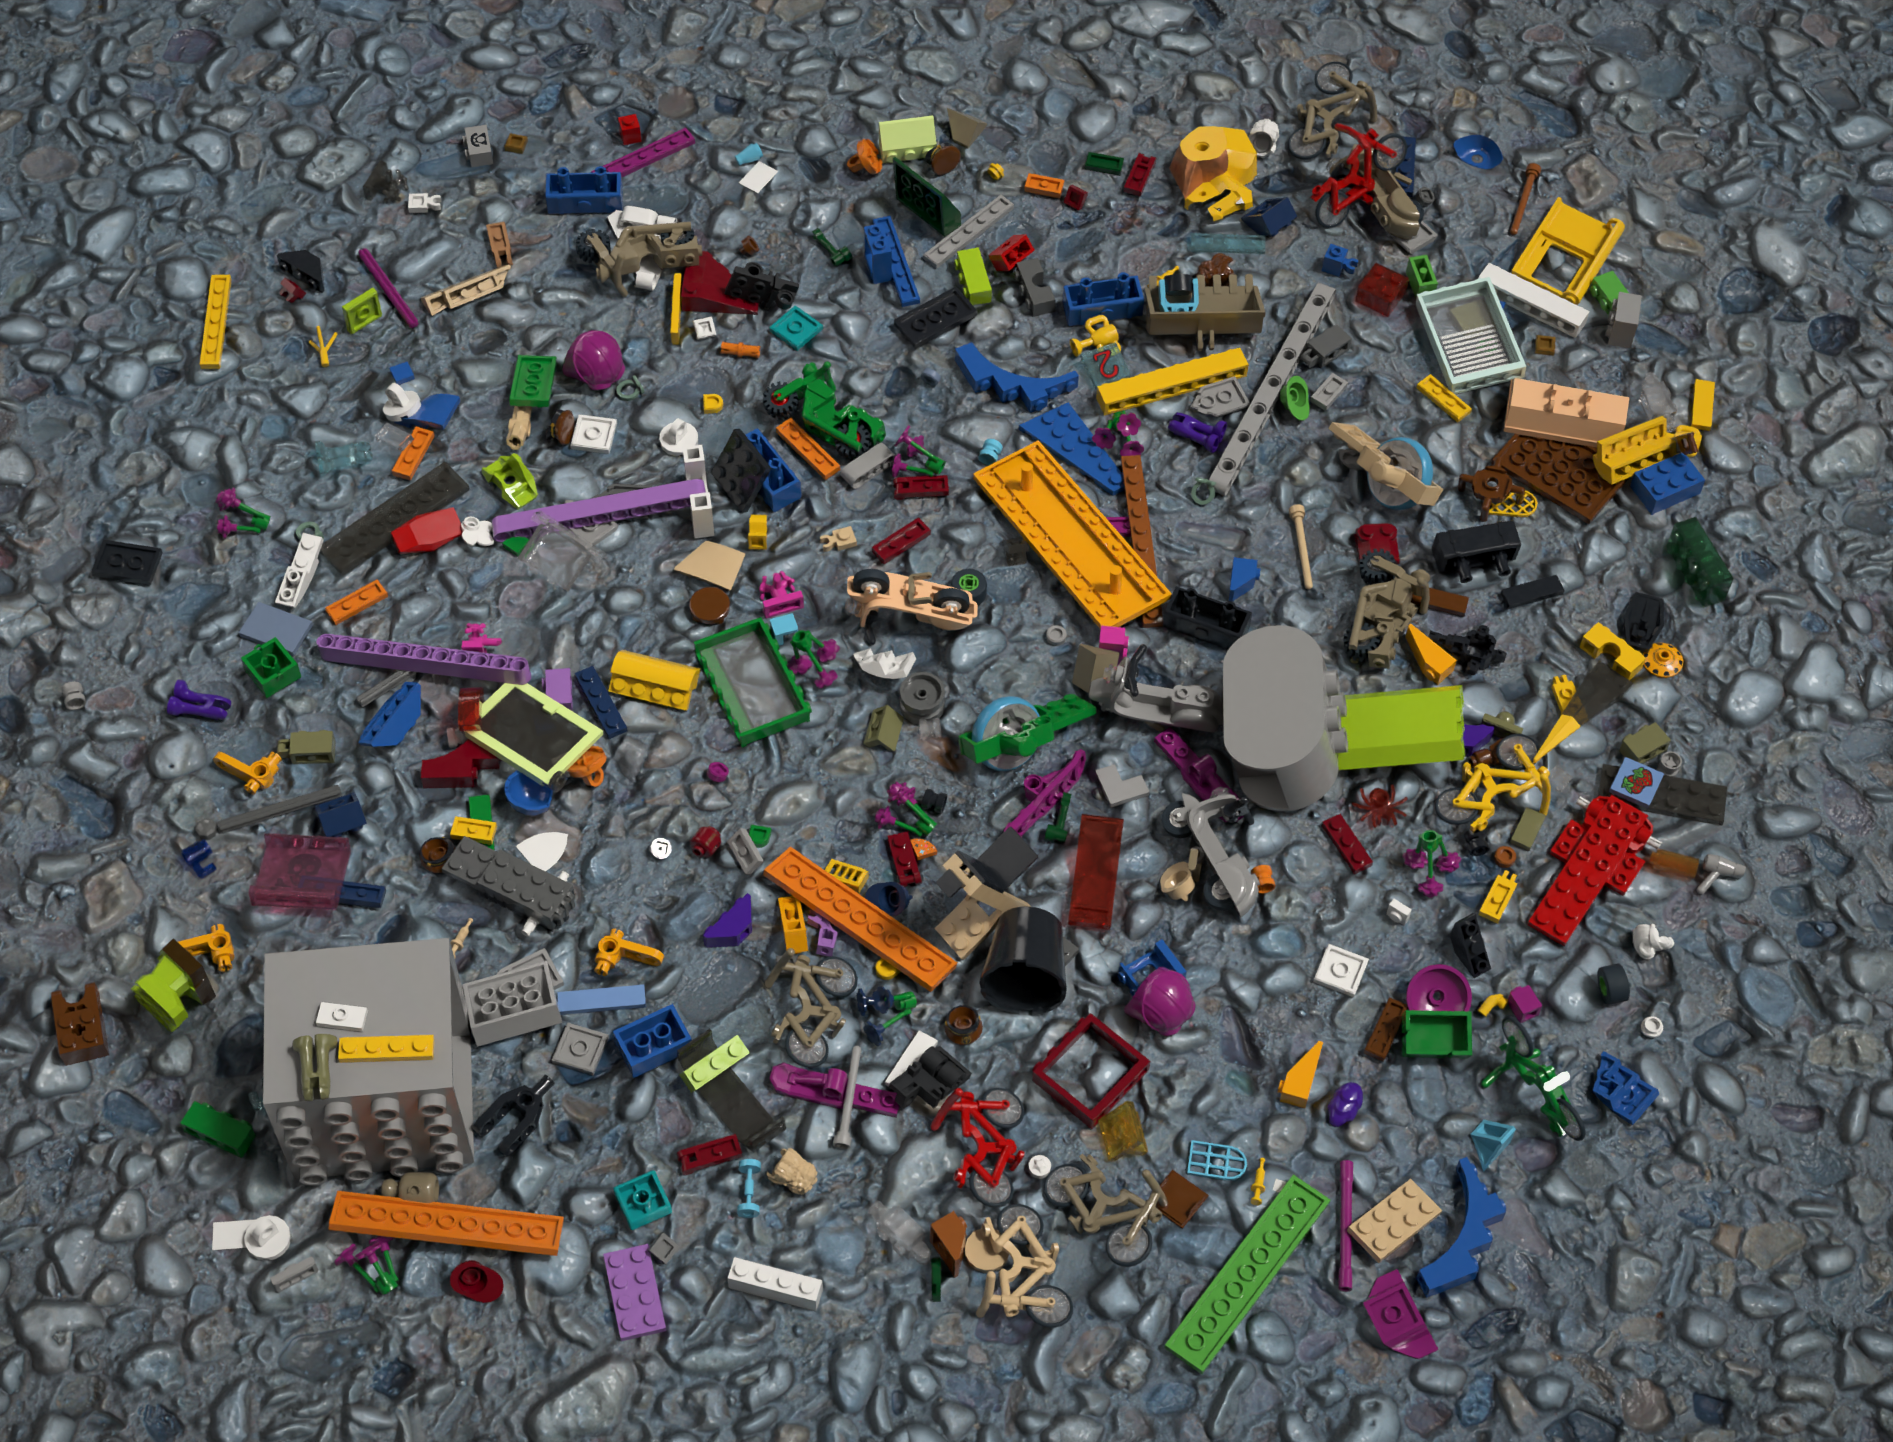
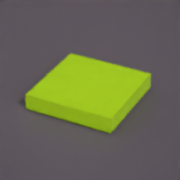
[342,288,382,335]

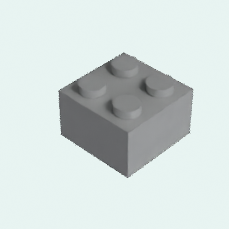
[1606,292,1642,348]

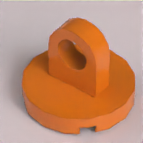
[847,139,882,175]
[567,746,607,787]

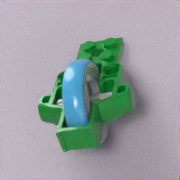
[958,694,1097,771]

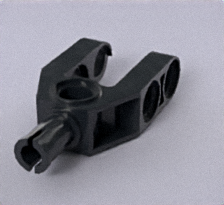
[473,1074,555,1156]

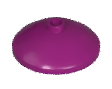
[1406,964,1472,1011]

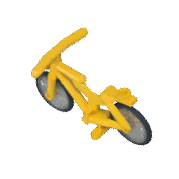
[1435,734,1551,832]

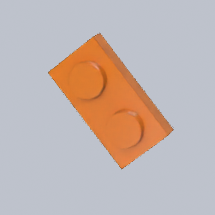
[1024,173,1064,198]

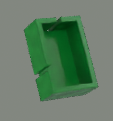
[1402,1010,1472,1059]

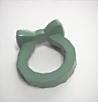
[616,375,644,401]
[1191,477,1216,505]
[296,522,324,540]

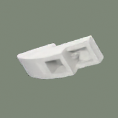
[275,533,324,608]

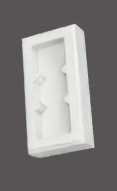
[316,1002,368,1032]

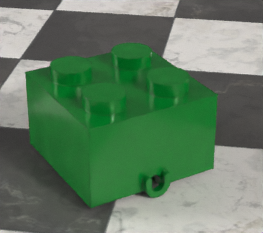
[241,637,301,698]

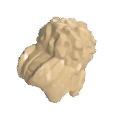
[767,1148,818,1195]

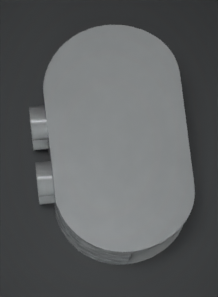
[1223,625,1348,811]

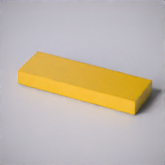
[1416,374,1472,423]
[1691,379,1715,431]

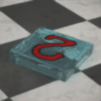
[1080,342,1131,390]

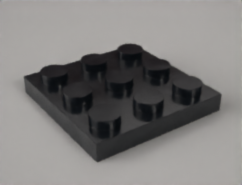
[711,429,772,513]

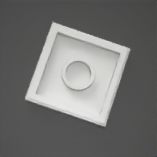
[571,414,617,454]
[1313,944,1369,998]

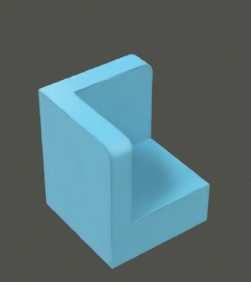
[770,613,798,646]

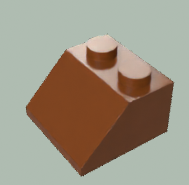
[930,1211,967,1278]

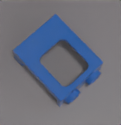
[1118,939,1187,997]

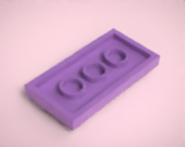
[603,1244,666,1341]

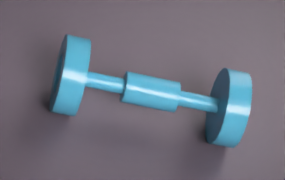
[737,1159,761,1218]

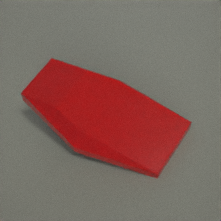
[391,507,463,554]

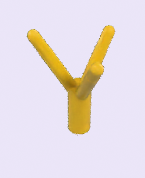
[309,326,338,367]

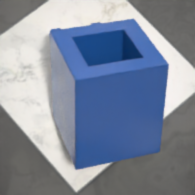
[1322,244,1358,277]

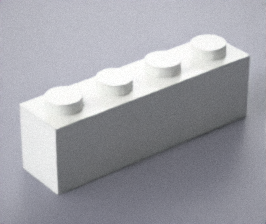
[728,1257,823,1311]

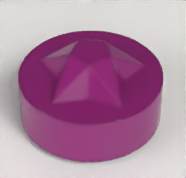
[707,762,729,782]

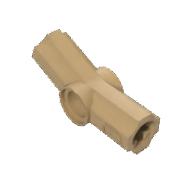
[506,406,532,450]

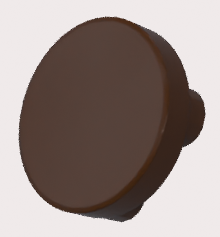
[689,587,730,625]

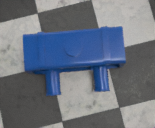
[546,166,623,214]
[1062,272,1144,326]
[745,429,801,512]

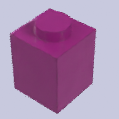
[1508,985,1542,1023]

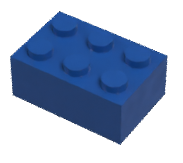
[1630,453,1705,515]
[613,1004,693,1078]

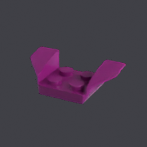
[1363,1269,1439,1359]

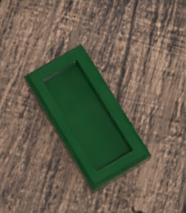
[1085,152,1124,176]

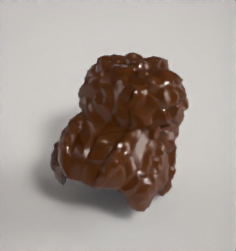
[1196,253,1234,287]

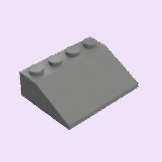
[463,961,562,1047]

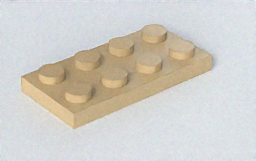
[1347,1179,1442,1263]

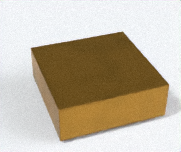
[504,133,528,154]
[1535,335,1556,356]

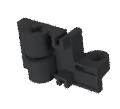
[725,262,799,311]
[889,1046,972,1109]

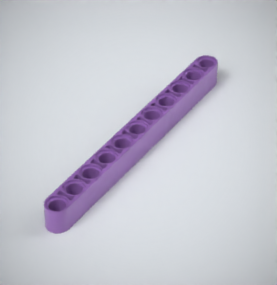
[492,479,706,542]
[316,634,531,685]

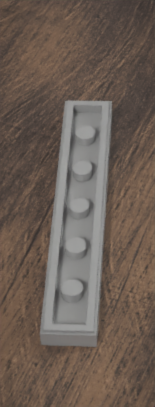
[923,195,1014,269]

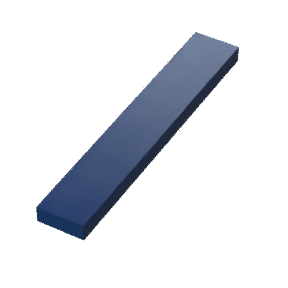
[872,216,920,307]

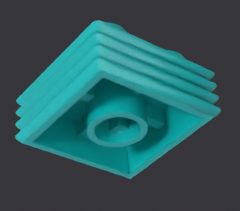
[613,1170,672,1230]

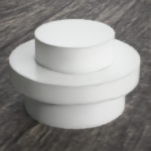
[1641,1016,1663,1038]

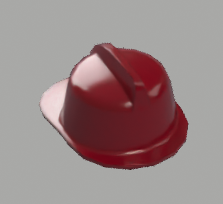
[450,1260,504,1303]

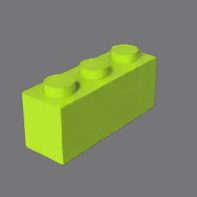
[954,247,992,305]
[679,1035,750,1093]

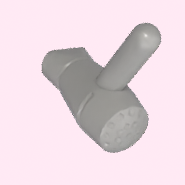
[1697,854,1746,894]

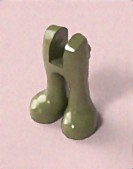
[292,1034,337,1102]

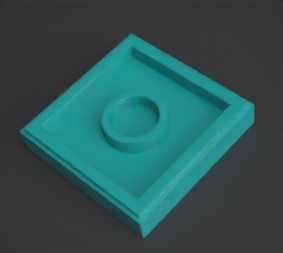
[769,305,823,351]

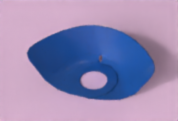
[1453,135,1503,169]

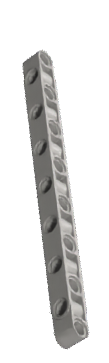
[1207,282,1336,496]

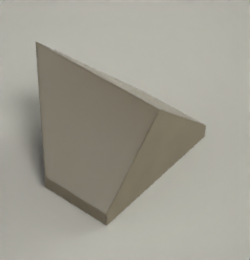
[947,108,987,149]

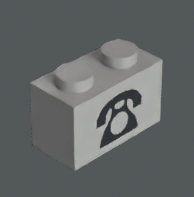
[462,125,493,167]

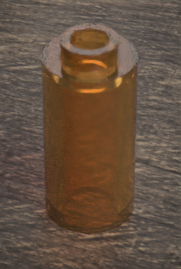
[1649,848,1699,879]

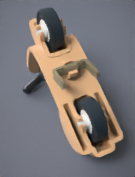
[845,569,978,645]

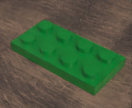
[509,355,557,408]

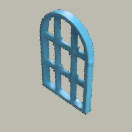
[1187,1140,1247,1180]

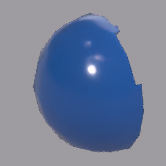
[505,770,555,816]

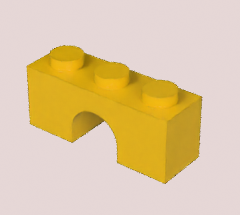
[1579,622,1646,683]

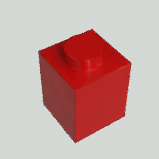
[618,114,642,145]

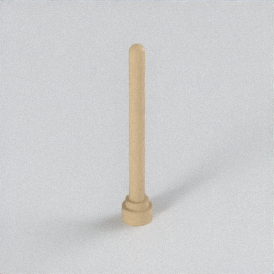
[1289,504,1313,590]

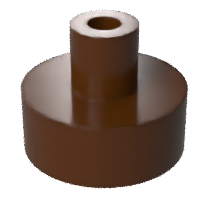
[739,236,759,256]

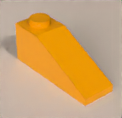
[1405,624,1457,685]
[778,896,808,954]
[1278,1041,1323,1108]

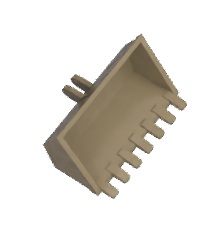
[1144,274,1266,351]

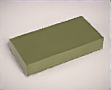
[1510,807,1546,851]

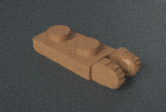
[486,222,513,268]

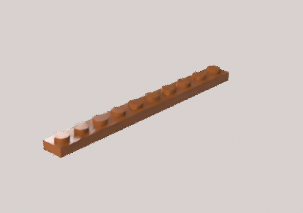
[1121,455,1163,628]

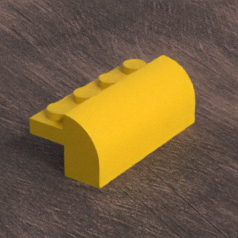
[1593,416,1676,484]
[608,650,700,710]

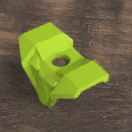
[481,453,538,510]

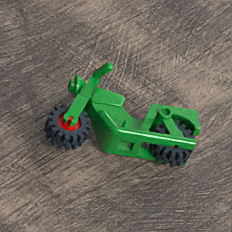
[763,361,886,461]

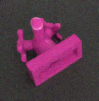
[759,571,804,619]
[462,623,502,653]

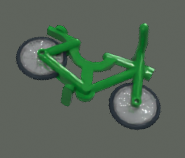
[1481,1016,1586,1141]

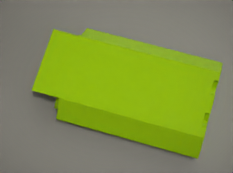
[1338,685,1465,770]

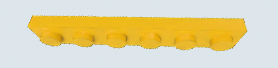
[200,275,232,369]

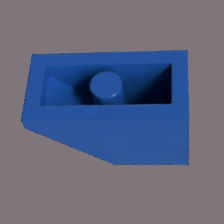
[1228,557,1261,602]

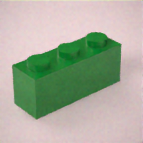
[180,1101,256,1158]

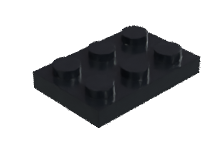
[91,539,163,585]

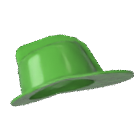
[1280,376,1309,421]

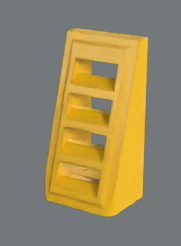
[825,859,869,894]

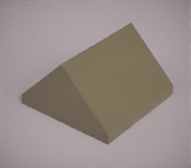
[1072,644,1120,693]

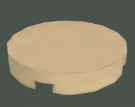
[965,1228,1010,1273]

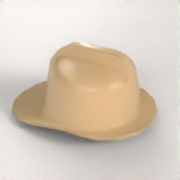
[1160,862,1195,902]

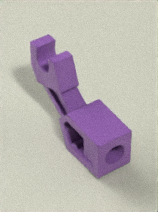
[807,908,838,957]

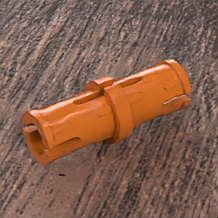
[721,341,760,358]

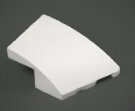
[853,648,916,679]

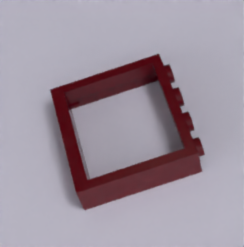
[1032,1013,1151,1130]

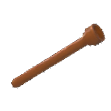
[1510,163,1541,235]

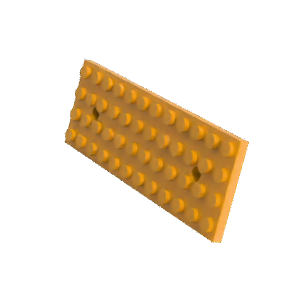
[973,440,1172,629]

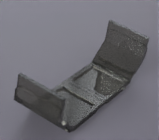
[677,1028,786,1152]

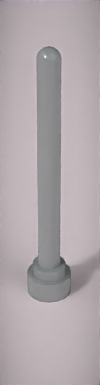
[833,1046,861,1149]

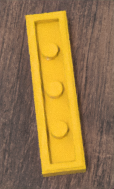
[670,273,682,345]

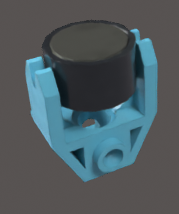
[1159,274,1199,312]

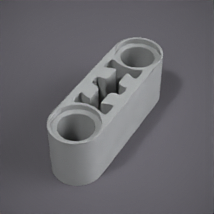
[840,443,896,489]

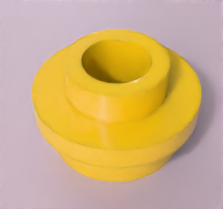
[987,163,1004,180]

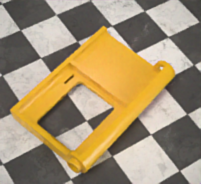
[1512,197,1625,305]

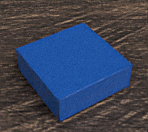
[389,362,415,385]

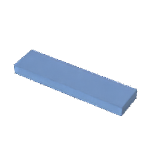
[557,984,646,1015]

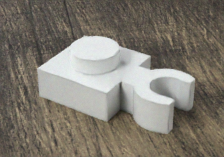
[408,193,441,213]

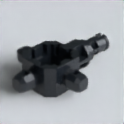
[1428,625,1507,675]

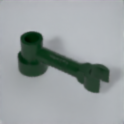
[812,228,853,267]
[1044,792,1072,843]

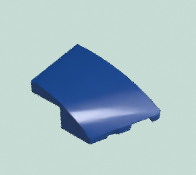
[394,394,461,430]
[1593,1051,1659,1125]

